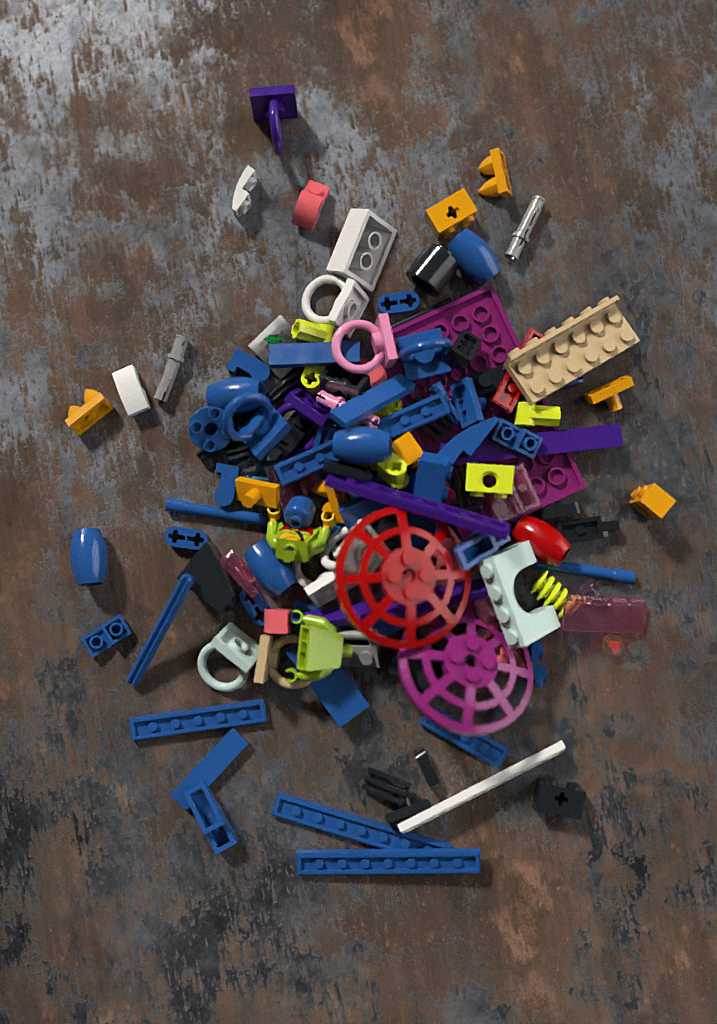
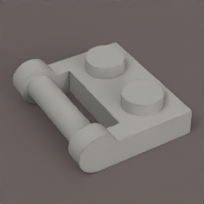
[336,628,382,668]

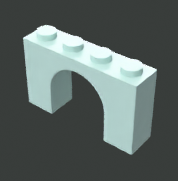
[477,540,561,649]

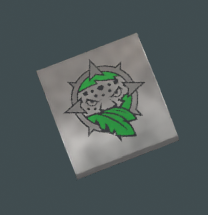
[248,315,307,379]

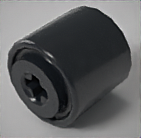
[406,243,459,297]

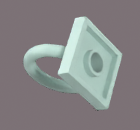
[197,622,259,692]

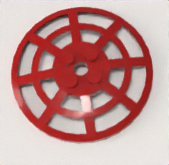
[334,507,471,649]

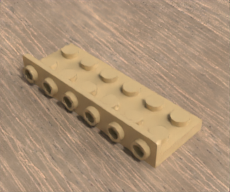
[503,295,640,406]

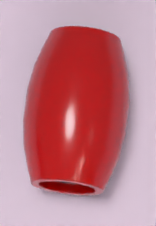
[512,515,571,567]

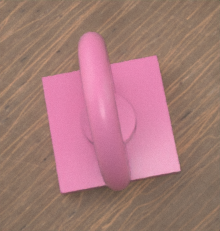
[331,313,398,374]

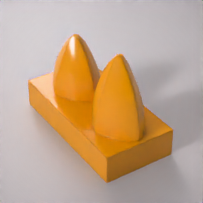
[478,148,513,199]
[64,389,114,436]
[311,479,349,524]

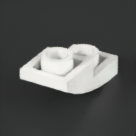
[232,165,257,218]
[112,365,150,417]

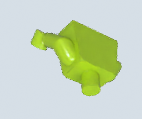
[285,610,353,683]

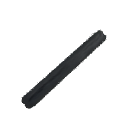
[196,369,302,462]

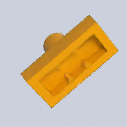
[583,375,634,412]
[235,476,280,509]

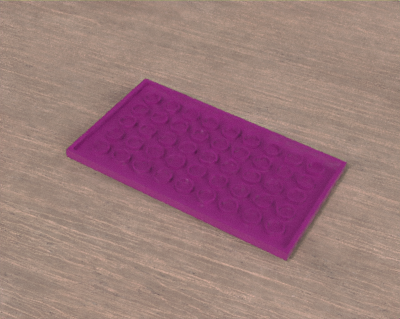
[369,284,586,540]

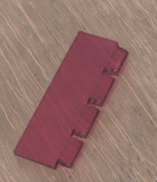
[561,594,647,634]

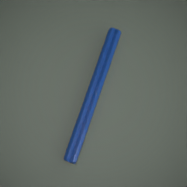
[127,573,194,686]

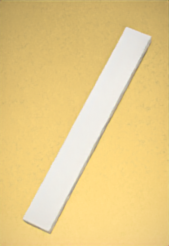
[398,740,566,834]

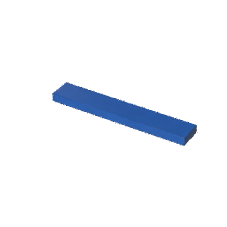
[129,698,268,741]

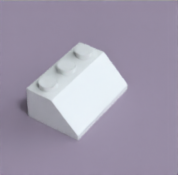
[326,208,397,292]

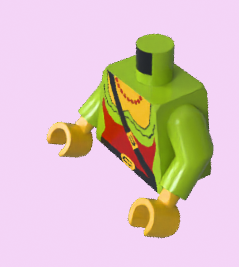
[266,506,336,563]

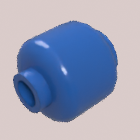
[283,496,316,529]

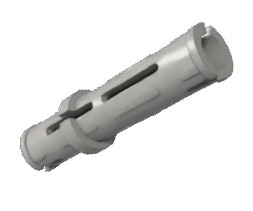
[505,195,546,261]
[153,334,190,402]

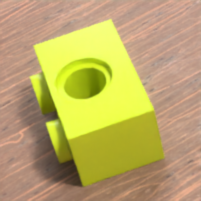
[465,463,514,499]

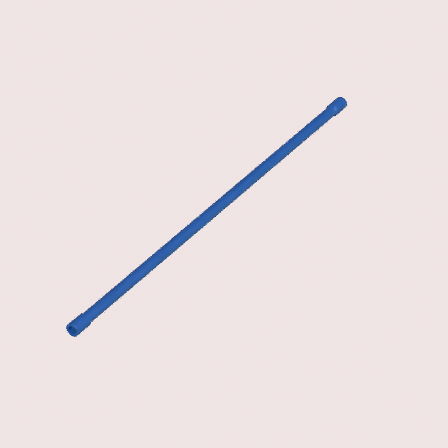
[165,498,636,585]

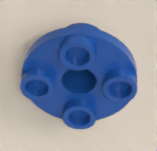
[188,406,235,452]

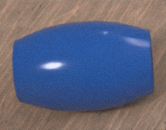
[447,228,501,286]
[206,377,266,414]
[332,427,392,464]
[70,528,108,586]
[244,540,298,598]

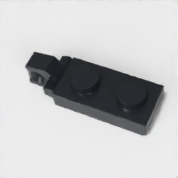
[266,410,313,465]
[554,516,620,543]

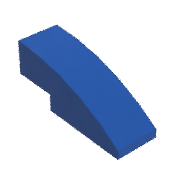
[437,417,499,466]
[453,519,511,571]
[184,781,239,854]

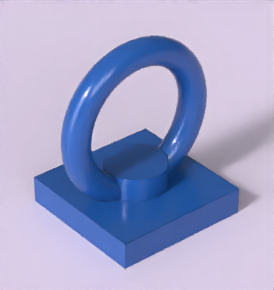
[396,328,452,382]
[221,392,292,460]

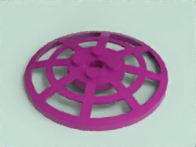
[397,602,534,736]

